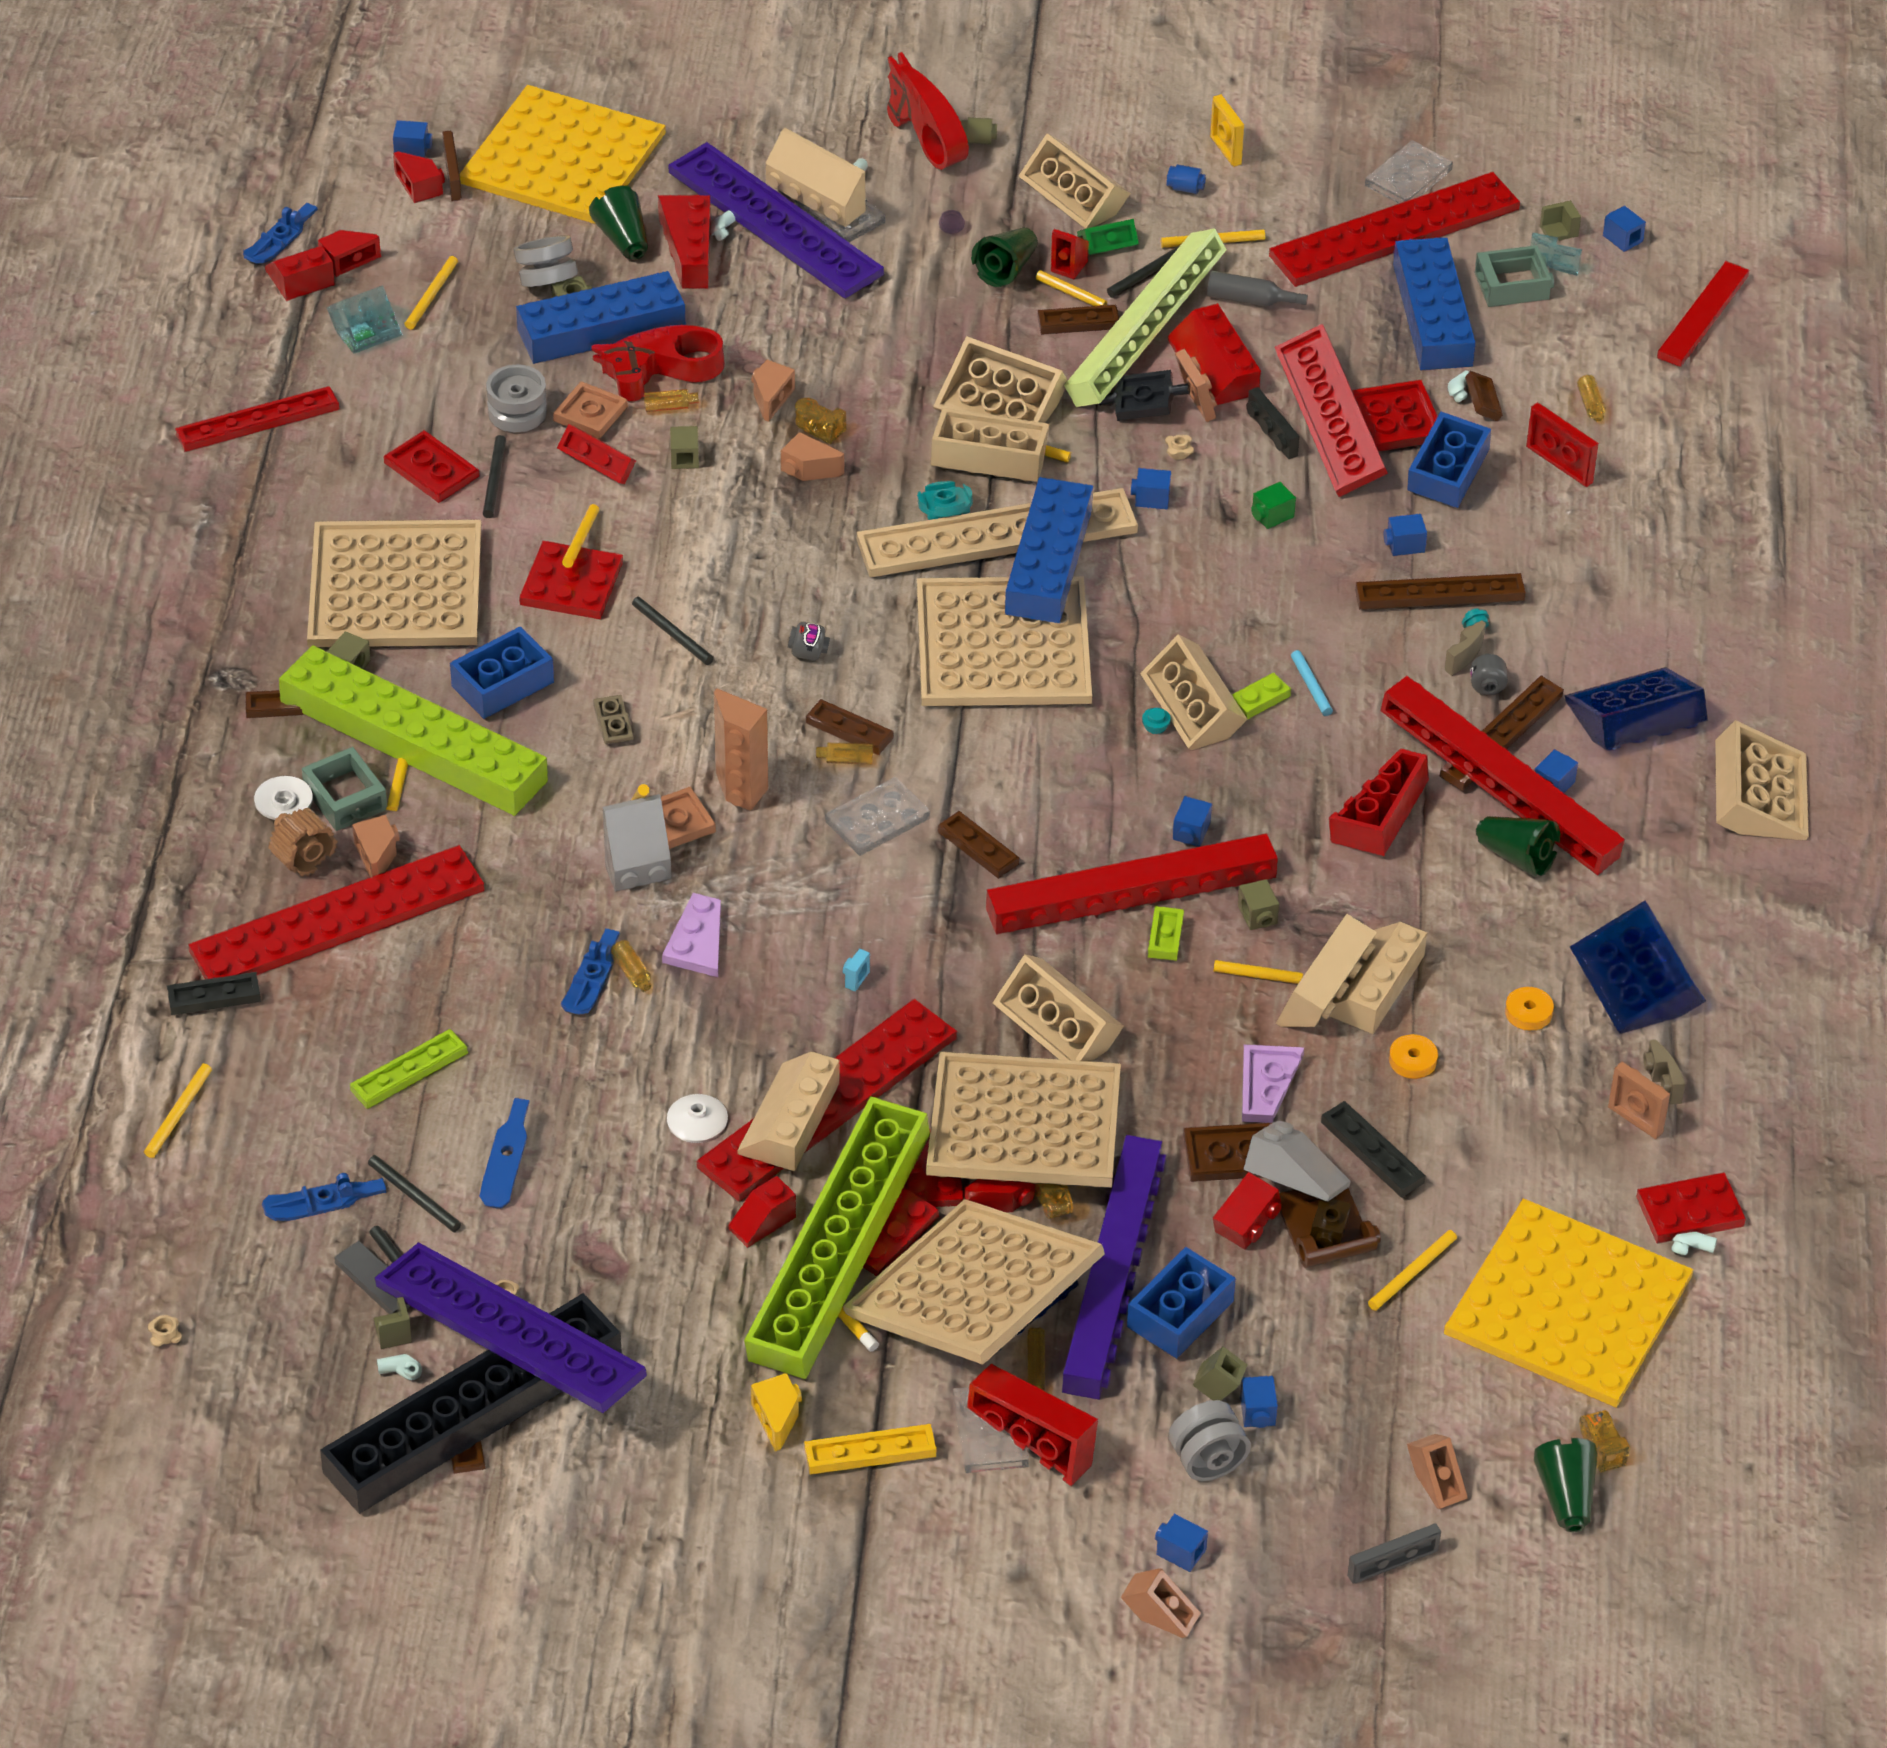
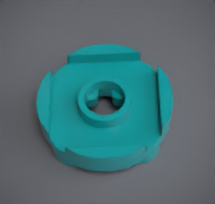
[917,481,973,520]

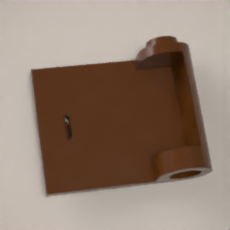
[1279,1188,1381,1268]

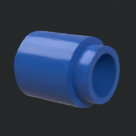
[1167,164,1206,194]

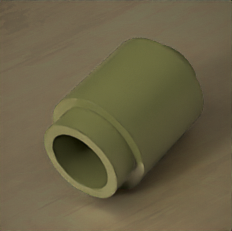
[961,117,997,144]

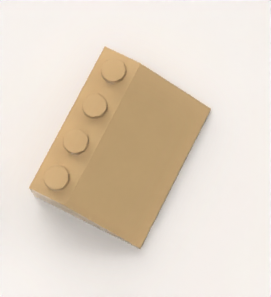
[933,336,1067,423]
[1715,720,1808,840]

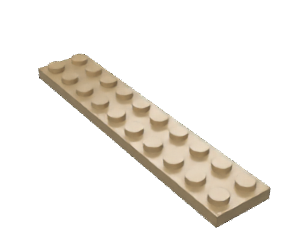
[857,488,1138,577]

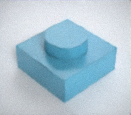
[843,948,870,992]

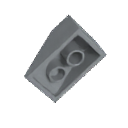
[603,794,671,892]
[1244,1121,1351,1201]

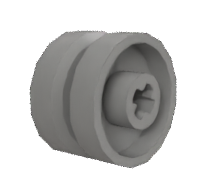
[513,235,578,287]
[486,364,547,433]
[1168,1400,1251,1481]

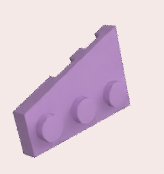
[662,893,721,977]
[1242,1044,1304,1123]

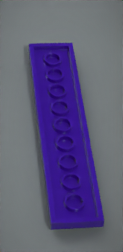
[668,142,884,299]
[375,1242,647,1413]

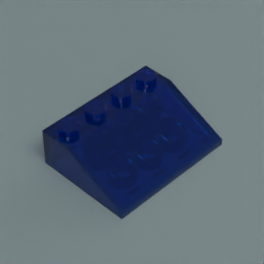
[1564,667,1708,750]
[1570,900,1706,1034]

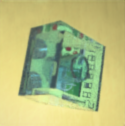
[326,285,402,354]

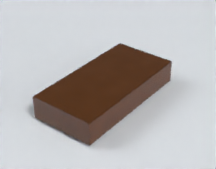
[1465,371,1503,421]
[246,690,304,718]

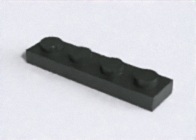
[1321,1101,1425,1198]

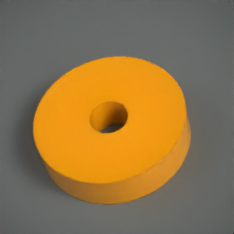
[1505,987,1554,1031]
[1389,1034,1438,1079]

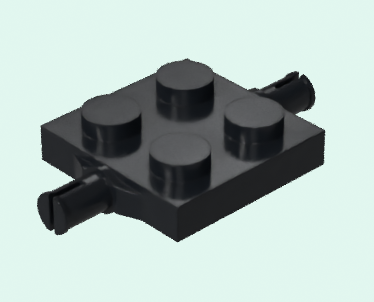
[1099,370,1190,421]

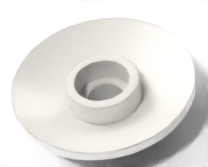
[254,776,313,820]
[667,1094,728,1143]

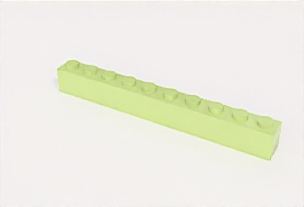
[1064,228,1227,407]

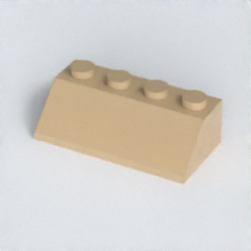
[765,128,866,227]
[1019,133,1131,229]
[931,408,1049,482]
[1140,634,1247,750]
[1276,914,1377,1027]
[1330,922,1427,1034]
[993,954,1124,1062]
[738,1052,839,1171]

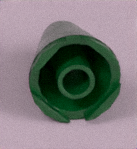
[589,186,648,260]
[971,227,1038,287]
[1476,816,1560,877]
[1533,1438,1598,1532]

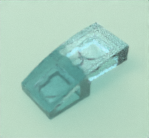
[1530,233,1582,276]

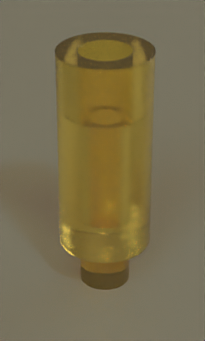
[1577,375,1606,422]
[644,389,699,412]
[816,742,873,765]
[611,940,652,992]

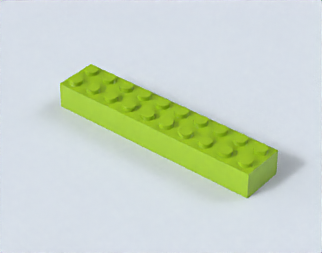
[279,645,548,816]
[744,1096,930,1379]

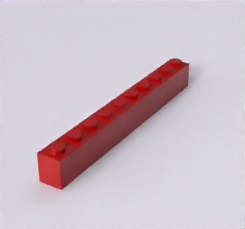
[1380,676,1625,876]
[986,833,1278,935]

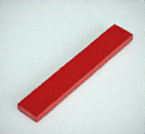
[1657,261,1750,367]
[175,386,339,452]

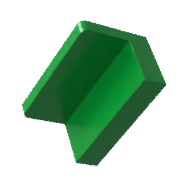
[1077,219,1139,255]

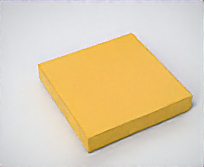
[1210,94,1244,167]

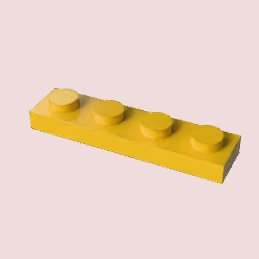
[804,1424,937,1475]

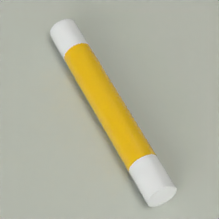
[838,1305,879,1352]

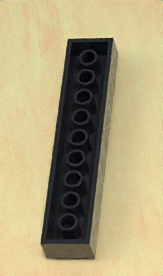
[320,1293,622,1514]

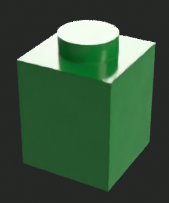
[1251,481,1296,529]

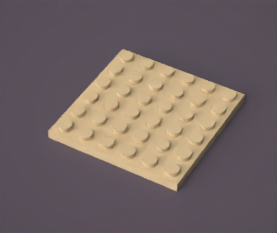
[307,520,482,647]
[917,576,1092,706]
[926,1052,1121,1188]
[843,1199,1105,1365]

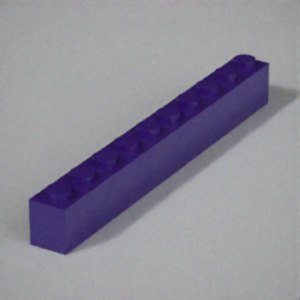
[1062,1135,1166,1400]

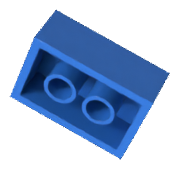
[1407,412,1491,508]
[450,626,554,719]
[1127,1247,1236,1359]

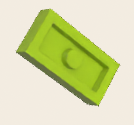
[1232,672,1291,720]
[1148,906,1184,961]

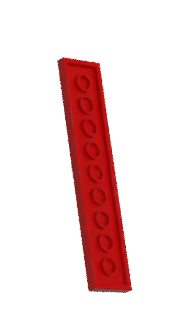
[1269,172,1520,287]
[188,845,484,979]
[697,998,957,1202]

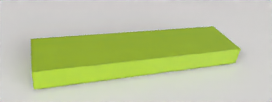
[350,1029,468,1109]

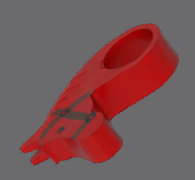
[887,52,969,170]
[591,325,725,401]

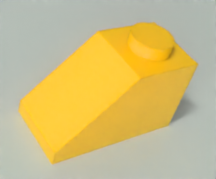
[751,1373,802,1451]

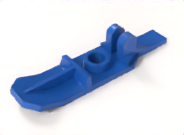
[243,203,318,263]
[561,929,620,1015]
[479,1098,530,1209]
[262,1173,387,1221]

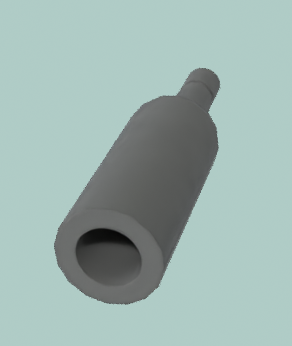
[1207,271,1308,306]

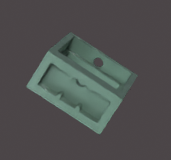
[1474,245,1554,307]
[302,747,387,831]

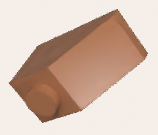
[751,359,795,422]
[781,432,844,481]
[352,815,400,877]
[1407,1434,1468,1509]
[1121,1568,1201,1638]

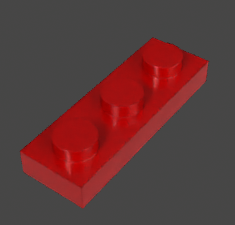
[557,424,636,485]

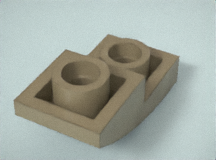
[1445,620,1486,676]
[593,695,633,744]
[1643,1039,1685,1104]

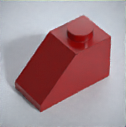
[393,151,445,203]
[1051,229,1089,280]
[318,230,381,277]
[728,1176,796,1248]
[965,1179,1035,1212]

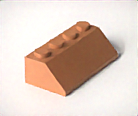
[714,688,768,811]

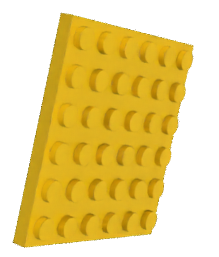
[460,85,666,224]
[1444,1198,1693,1408]

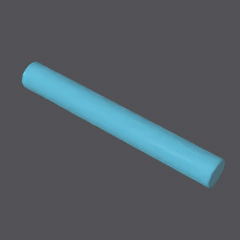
[1291,650,1333,716]

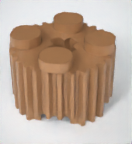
[268,808,338,877]

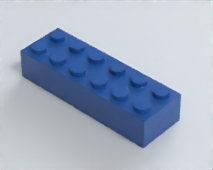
[1393,238,1476,370]
[516,271,686,364]
[1005,477,1093,623]

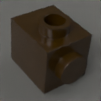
[1310,1199,1351,1248]

